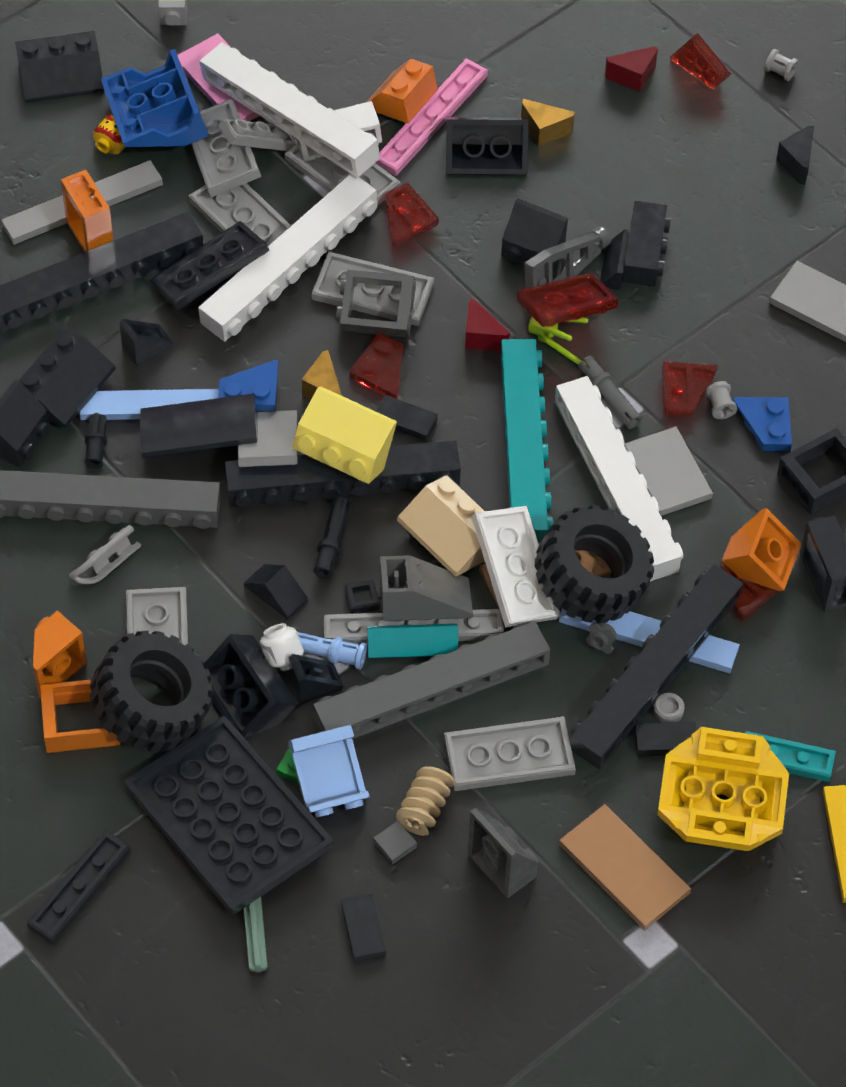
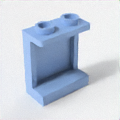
[288,725,370,818]

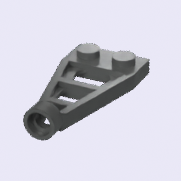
[525,226,611,312]

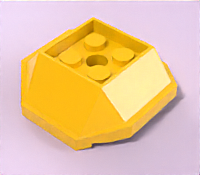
[657,727,789,851]

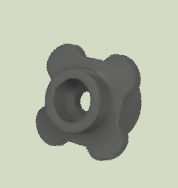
[586,623,617,654]

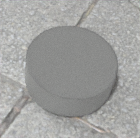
[653,693,684,723]

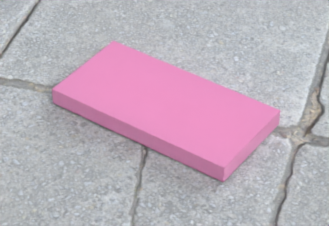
[178,34,260,121]

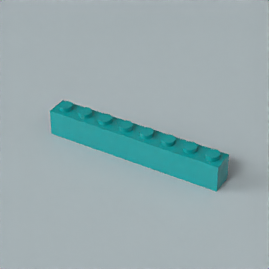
[501,339,553,544]

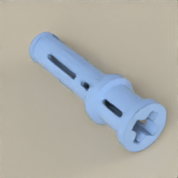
[297,632,367,670]

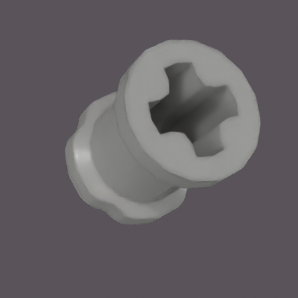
[764,49,799,81]
[705,381,737,419]

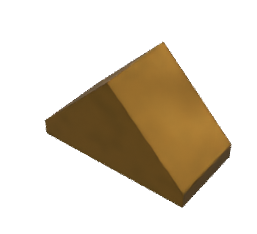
[521,99,575,146]
[302,350,342,400]

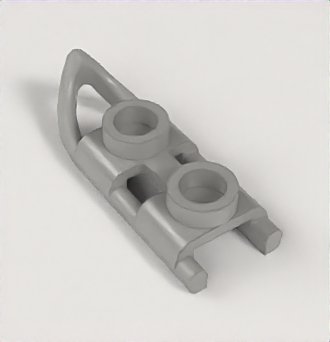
[69,525,141,584]

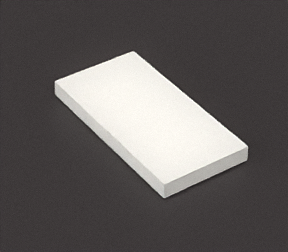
[471,506,561,627]

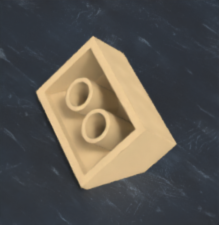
[397,475,485,577]

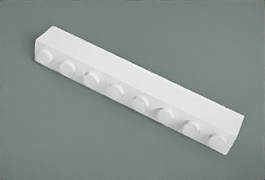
[199,42,380,178]
[198,174,377,342]
[555,376,683,582]

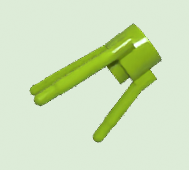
[529,311,588,365]

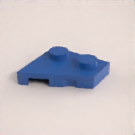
[218,360,278,412]
[733,397,792,451]

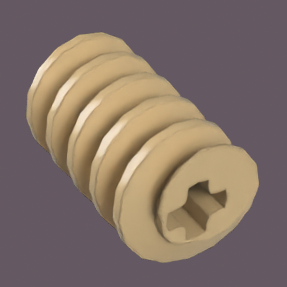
[396,766,455,836]

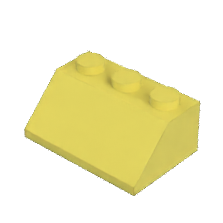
[292,386,397,484]

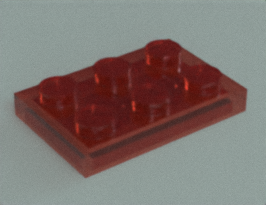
[517,273,618,327]

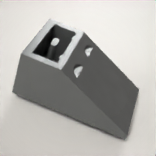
[380,555,473,622]

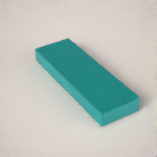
[367,623,458,658]
[745,731,836,782]

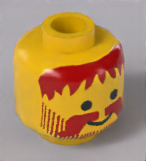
[93,115,125,154]

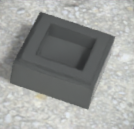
[373,821,417,865]

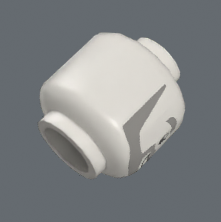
[260,623,304,671]

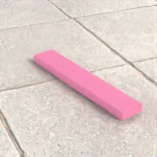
[375,58,488,176]

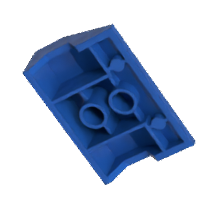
[101,49,209,147]

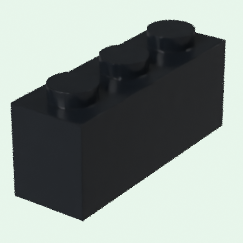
[622,201,671,287]

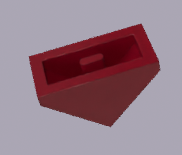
[605,46,658,92]
[465,298,510,352]

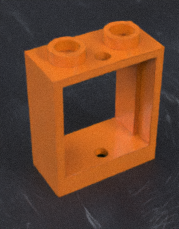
[61,170,113,252]
[40,680,120,753]

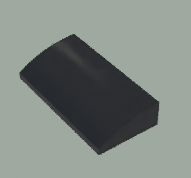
[140,393,258,458]

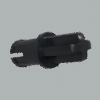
[84,413,108,469]

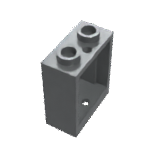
[336,270,416,338]

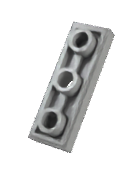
[218,119,296,151]

